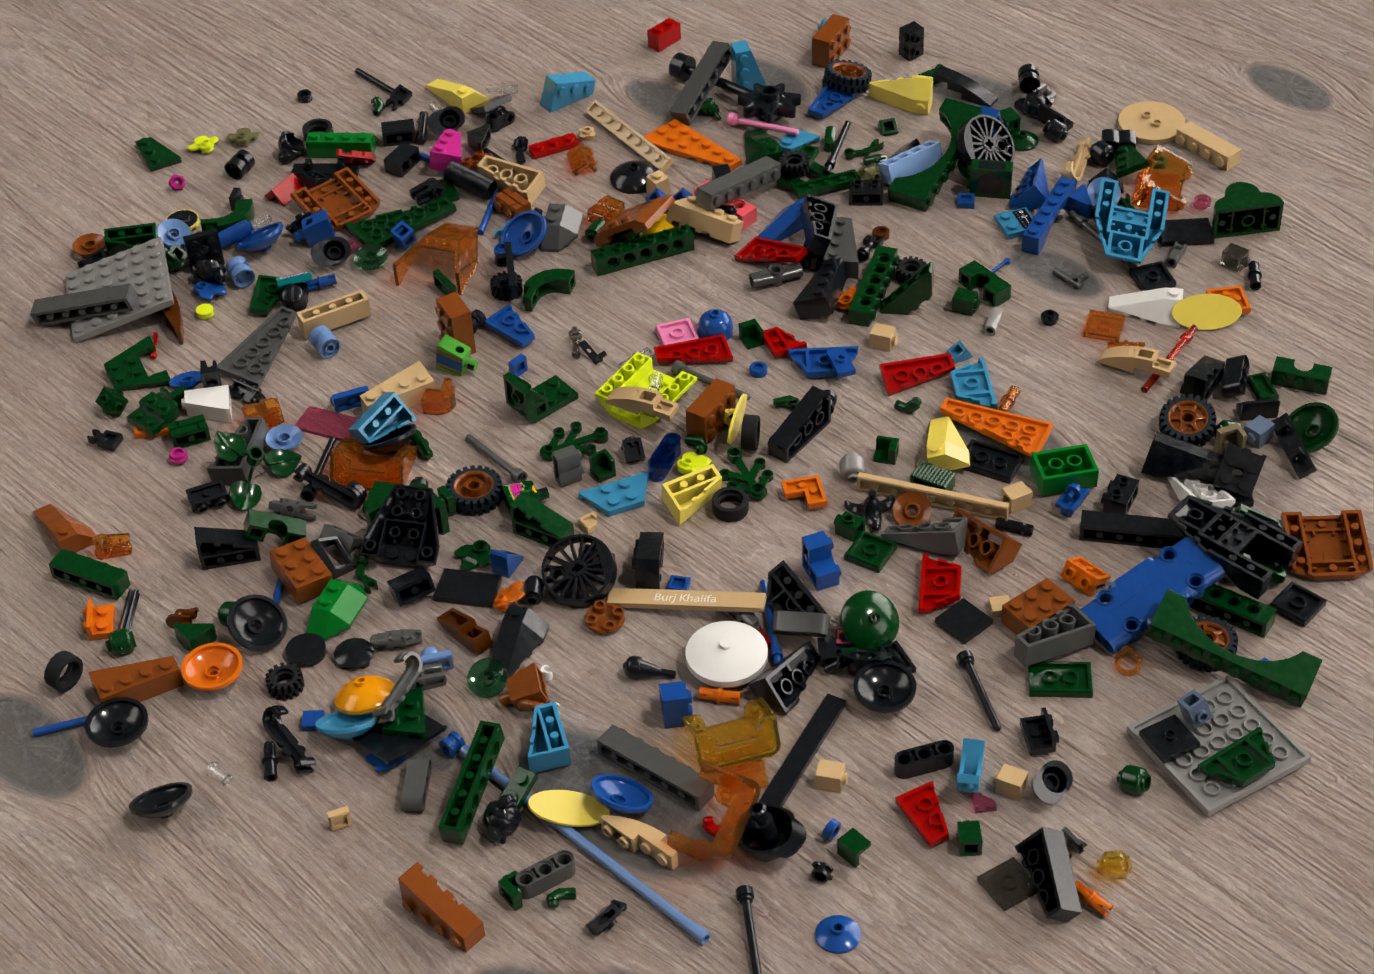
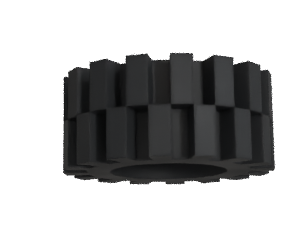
[779,150,809,179]
[895,256,926,284]
[490,271,523,301]
[265,662,305,701]

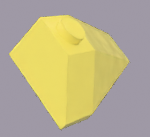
[869,75,933,115]
[425,79,489,114]
[927,416,970,471]

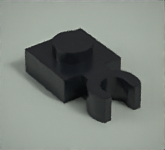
[385,84,413,111]
[77,248,107,269]
[87,429,123,451]

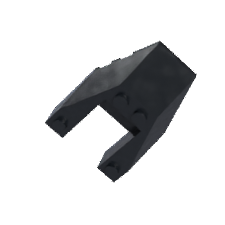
[1167,495,1303,599]

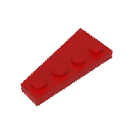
[654,334,733,364]

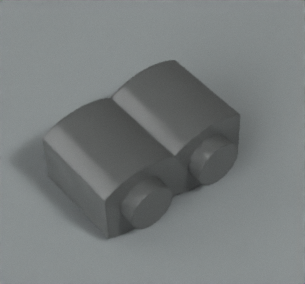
[552,445,584,488]

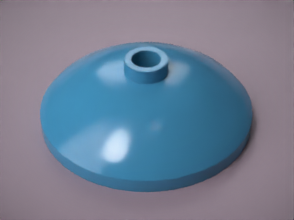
[315,711,379,741]

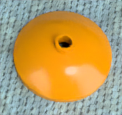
[334,675,395,715]

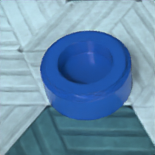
[749,361,768,378]
[822,818,841,841]

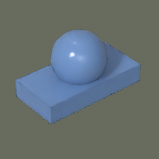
[420,646,454,671]

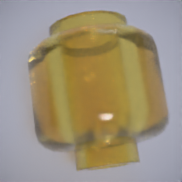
[1097,850,1132,880]

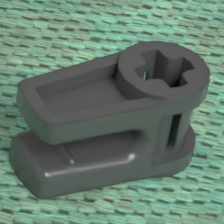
[409,663,447,691]

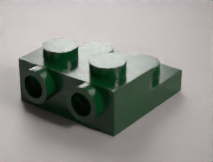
[126,391,180,436]

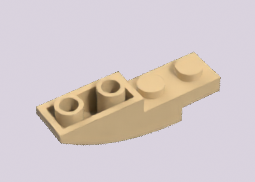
[1099,346,1176,378]
[605,386,679,421]
[600,815,678,871]

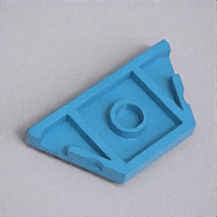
[950,357,997,409]
[579,472,649,517]

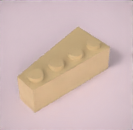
[477,155,546,206]
[666,196,744,244]
[360,360,437,413]

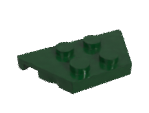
[383,686,427,740]
[1197,726,1276,788]

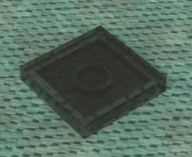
[977,857,1038,911]

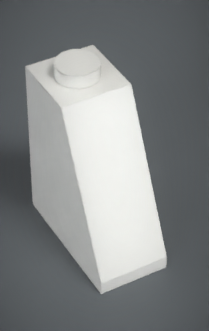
[181,385,232,423]

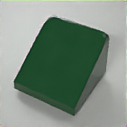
[877,118,899,136]

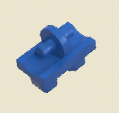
[1055,482,1090,518]

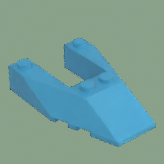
[1095,178,1170,264]

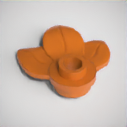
[835,286,857,311]
[493,581,525,612]

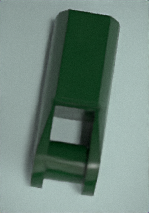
[824,126,836,152]

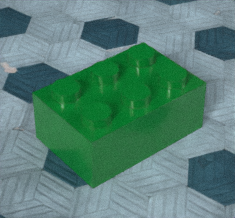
[1030,444,1099,496]

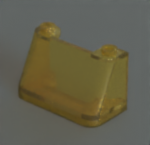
[682,697,781,772]

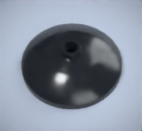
[610,160,658,194]
[363,424,417,455]
[227,594,287,651]
[853,660,916,713]
[85,697,149,748]
[129,782,193,819]

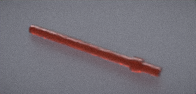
[1141,324,1198,393]

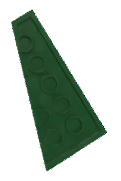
[344,198,457,252]

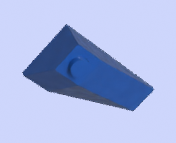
[1008,159,1049,210]
[757,197,805,241]

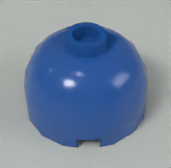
[698,309,733,341]

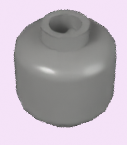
[839,453,865,482]

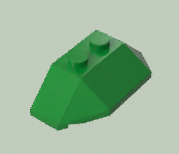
[306,579,368,641]

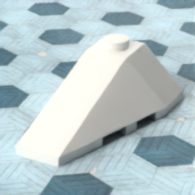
[1108,287,1183,328]
[1166,476,1235,508]

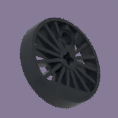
[957,115,1015,168]
[541,534,617,608]

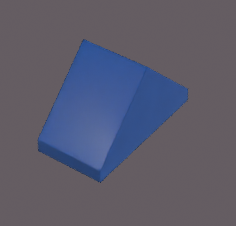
[1067,184,1092,219]
[490,549,524,578]

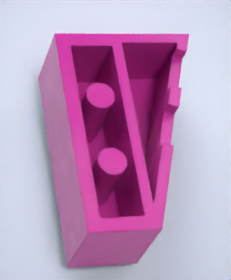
[430,129,462,172]

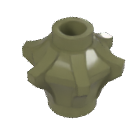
[857,162,881,180]

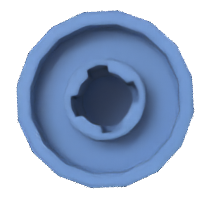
[226,256,255,288]
[309,325,341,358]

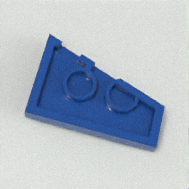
[808,85,856,119]
[484,304,535,348]

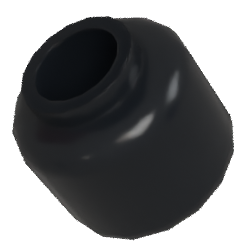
[1043,119,1068,143]
[1089,141,1115,165]

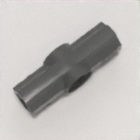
[749,262,803,288]

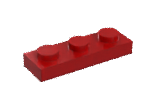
[528,133,580,160]

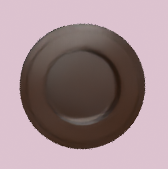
[872,226,890,241]

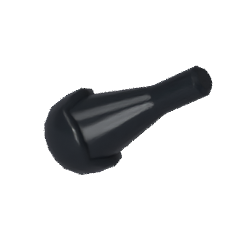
[623,656,676,680]

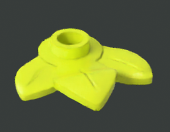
[187,135,219,153]
[677,452,712,474]

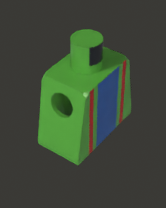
[436,334,478,376]

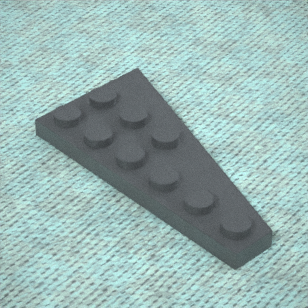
[217,306,297,388]

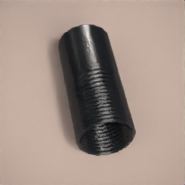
[444,161,497,200]

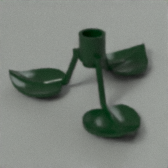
[214,431,302,511]

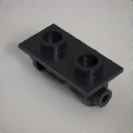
[229,378,266,405]

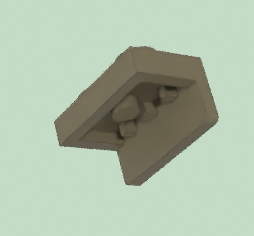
[1213,423,1247,455]

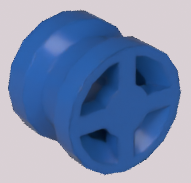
[439,731,465,758]

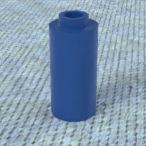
[218,219,255,250]

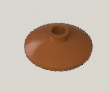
[72,233,106,256]
[893,491,932,526]

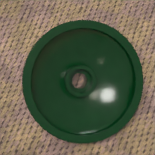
[1289,402,1339,453]
[840,590,899,651]

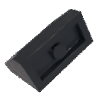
[310,536,357,579]

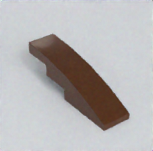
[164,291,184,345]

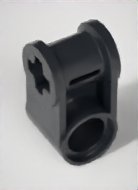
[485,106,515,133]

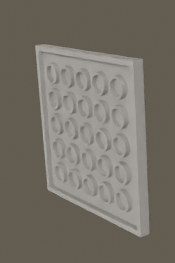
[65,237,174,343]
[1127,675,1311,817]

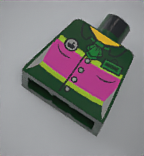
[501,480,549,515]

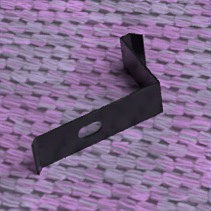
[578,340,607,365]

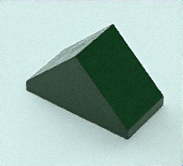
[173,623,217,652]

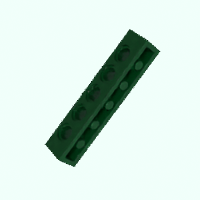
[590,224,695,276]
[848,245,900,327]
[1188,584,1277,638]
[438,720,505,845]

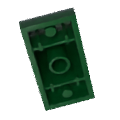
[1211,182,1284,239]

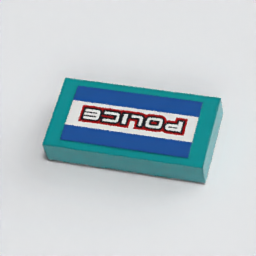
[276,271,312,287]

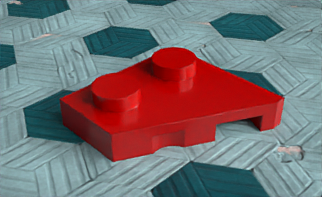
[336,149,376,164]
[764,327,807,358]

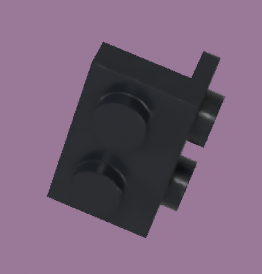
[186,479,230,512]
[1019,707,1059,756]

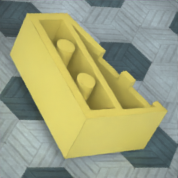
[661,464,722,526]

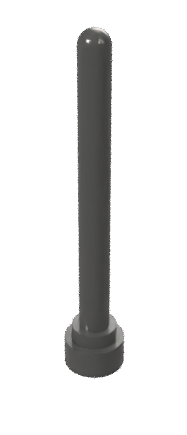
[671,360,750,401]
[466,434,528,483]

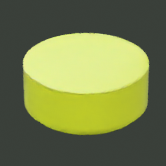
[196,304,214,320]

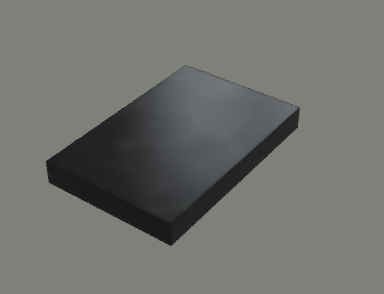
[1159,218,1215,247]
[961,439,1025,484]
[434,568,502,608]

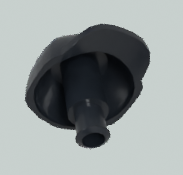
[735,802,807,862]

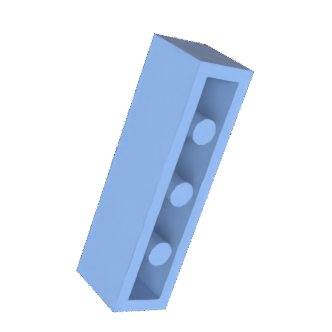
[878,140,943,185]

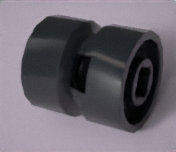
[1018,64,1040,94]
[224,149,255,180]

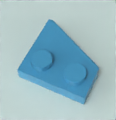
[779,128,820,153]

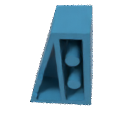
[730,40,767,90]
[540,72,596,113]
[348,392,417,444]
[528,702,571,773]

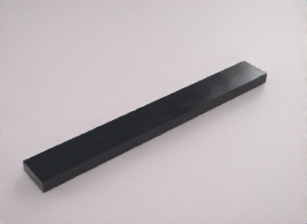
[759,693,846,807]

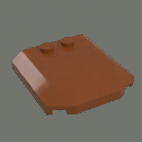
[291,167,380,231]
[594,195,676,247]
[1281,510,1373,581]

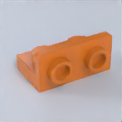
[1061,556,1111,596]
[83,599,116,641]

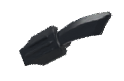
[514,136,528,165]

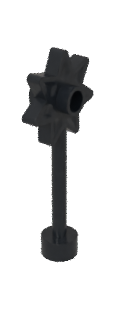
[669,52,801,124]

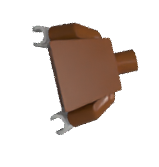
[499,662,560,715]

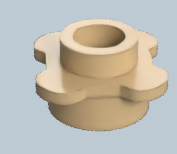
[578,126,596,141]

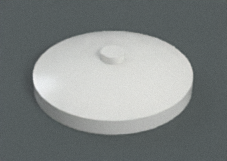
[685,621,768,688]

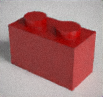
[647,18,681,52]

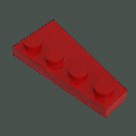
[734,236,808,263]
[879,353,955,396]

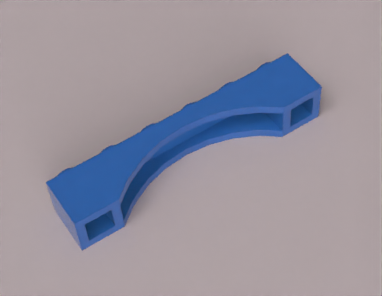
[1022,177,1077,255]

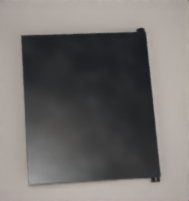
[353,715,447,766]

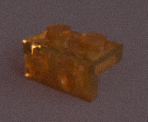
[566,142,597,176]

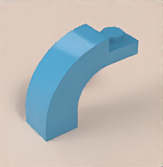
[956,738,986,793]

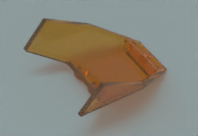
[393,222,478,295]

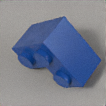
[802,530,842,591]
[659,681,693,729]

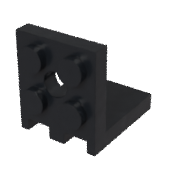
[180,228,225,273]
[1212,442,1266,500]

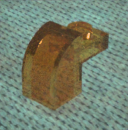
[421,378,456,415]

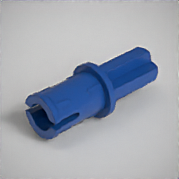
[304,273,337,291]

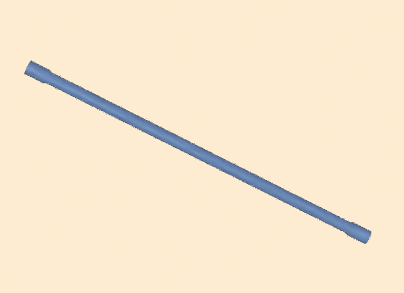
[459,745,711,945]

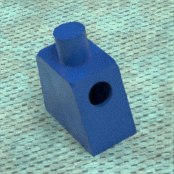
[294,209,336,248]

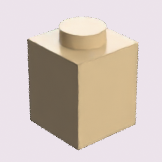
[646,170,670,195]
[869,322,898,352]
[1001,481,1033,514]
[815,759,848,793]
[993,763,1029,801]

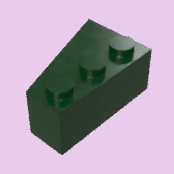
[104,223,158,256]
[510,491,574,549]

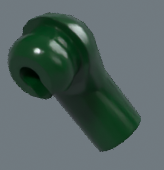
[371,96,385,116]
[863,154,888,166]
[773,395,800,409]
[894,397,922,414]
[685,435,708,455]
[546,887,576,908]

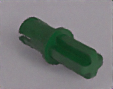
[411,430,433,460]

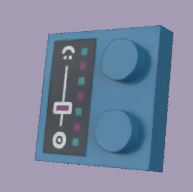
[994,207,1033,240]

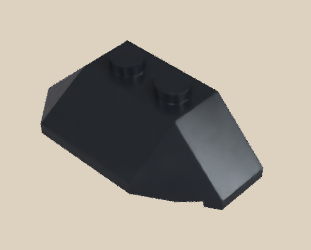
[766,560,831,619]

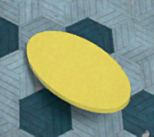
[1172,294,1242,330]
[724,393,747,444]
[528,790,610,827]

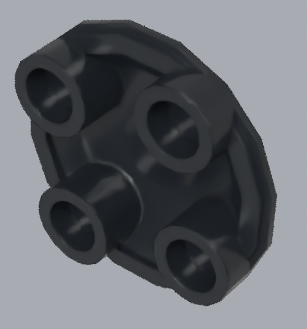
[334,638,374,669]

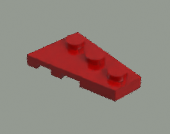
[895,780,949,848]

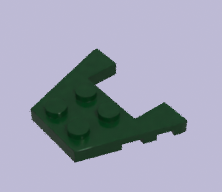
[104,336,171,392]

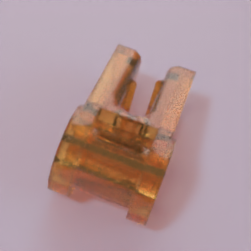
[92,533,132,560]

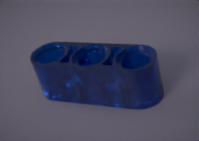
[648,433,681,482]

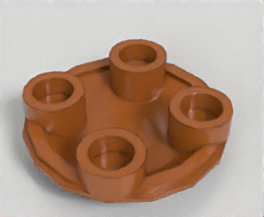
[462,150,494,170]
[585,600,625,634]

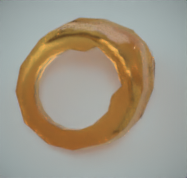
[1114,646,1142,676]

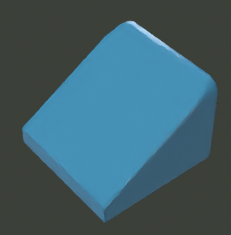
[946,340,973,364]

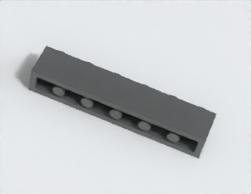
[669,41,731,125]
[696,156,781,210]
[30,283,138,326]
[597,724,715,812]

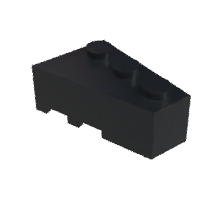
[1180,355,1225,401]
[194,527,261,570]

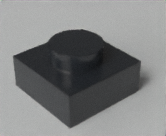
[229,187,244,211]

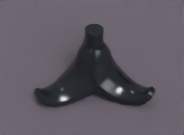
[844,490,895,531]

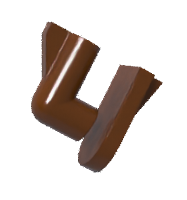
[166,607,199,629]

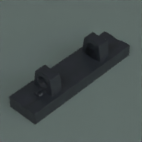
[291,158,360,179]
[496,241,518,299]
[1271,413,1317,479]

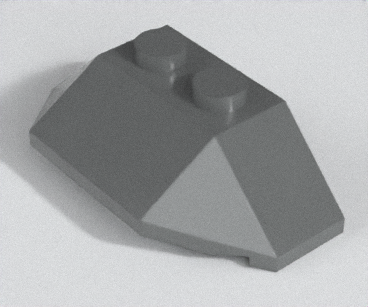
[541,203,583,252]

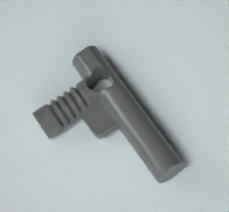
[1053,267,1089,290]

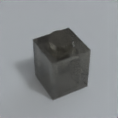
[1220,243,1250,273]

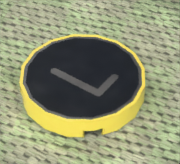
[166,209,200,232]

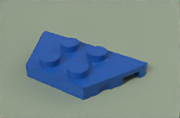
[788,346,858,378]

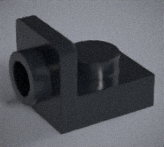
[621,436,646,464]

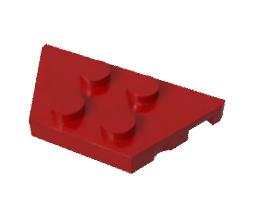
[918,553,962,614]

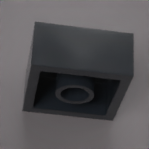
[299,171,330,188]

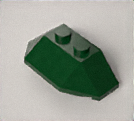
[880,262,934,314]

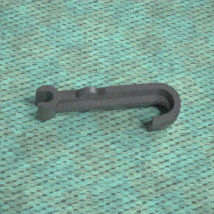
[372,651,423,724]

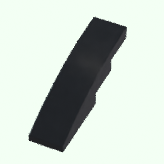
[933,65,998,108]

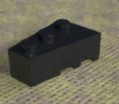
[632,532,664,589]

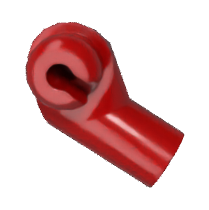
[702,816,733,837]

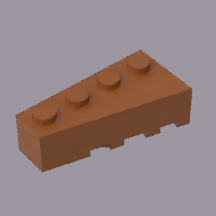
[88,656,184,703]
[398,862,485,953]

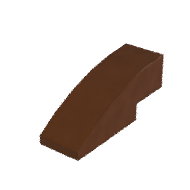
[437,608,493,655]

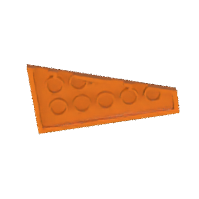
[643,119,742,171]
[940,398,1054,457]

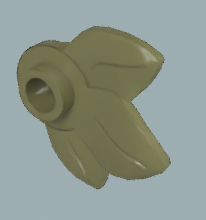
[227,128,259,146]

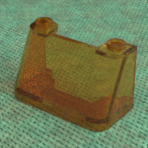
[1132,144,1193,212]
[330,438,417,491]

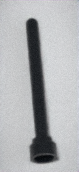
[300,436,337,502]
[956,650,1001,731]
[735,885,762,974]

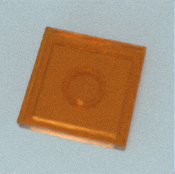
[1083,309,1126,342]

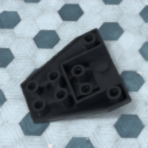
[360,484,440,569]

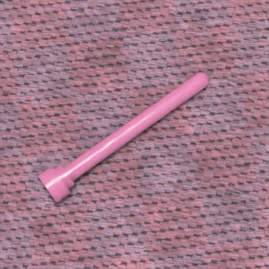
[727,112,799,136]

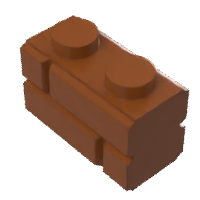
[494,187,531,219]

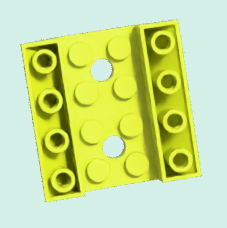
[594,352,697,429]

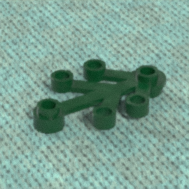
[540,421,609,461]
[719,447,773,500]

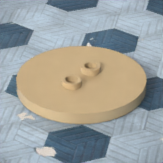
[1118,101,1185,145]

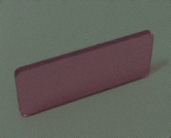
[295,406,364,447]

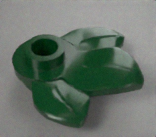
[454,540,491,570]

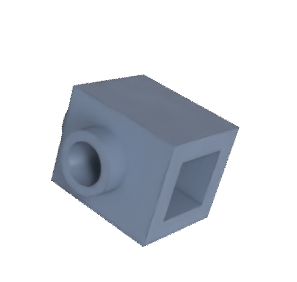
[1244,415,1275,449]
[1177,689,1213,729]

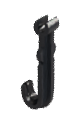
[293,463,367,508]
[262,705,316,773]

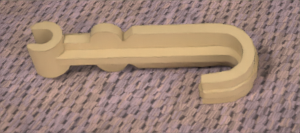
[1061,138,1093,181]

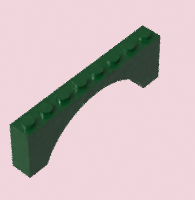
[888,98,983,212]
[1145,589,1323,708]

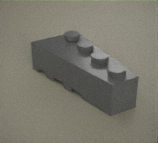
[824,217,859,279]
[207,417,269,485]

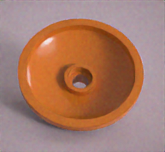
[181,642,243,691]

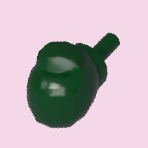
[700,98,721,120]

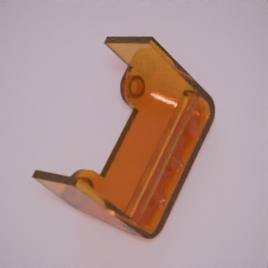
[667,760,761,861]

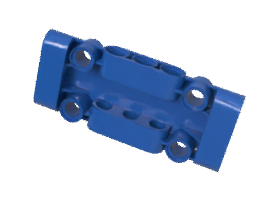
[1080,536,1225,654]

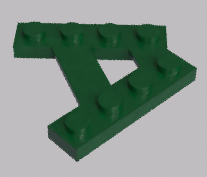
[777,144,861,199]

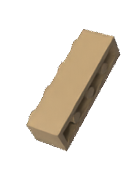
[1175,121,1242,171]
[296,290,371,339]

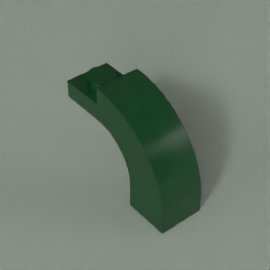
[200,198,255,232]
[523,269,576,312]

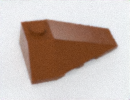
[33,504,100,553]
[953,508,1022,574]

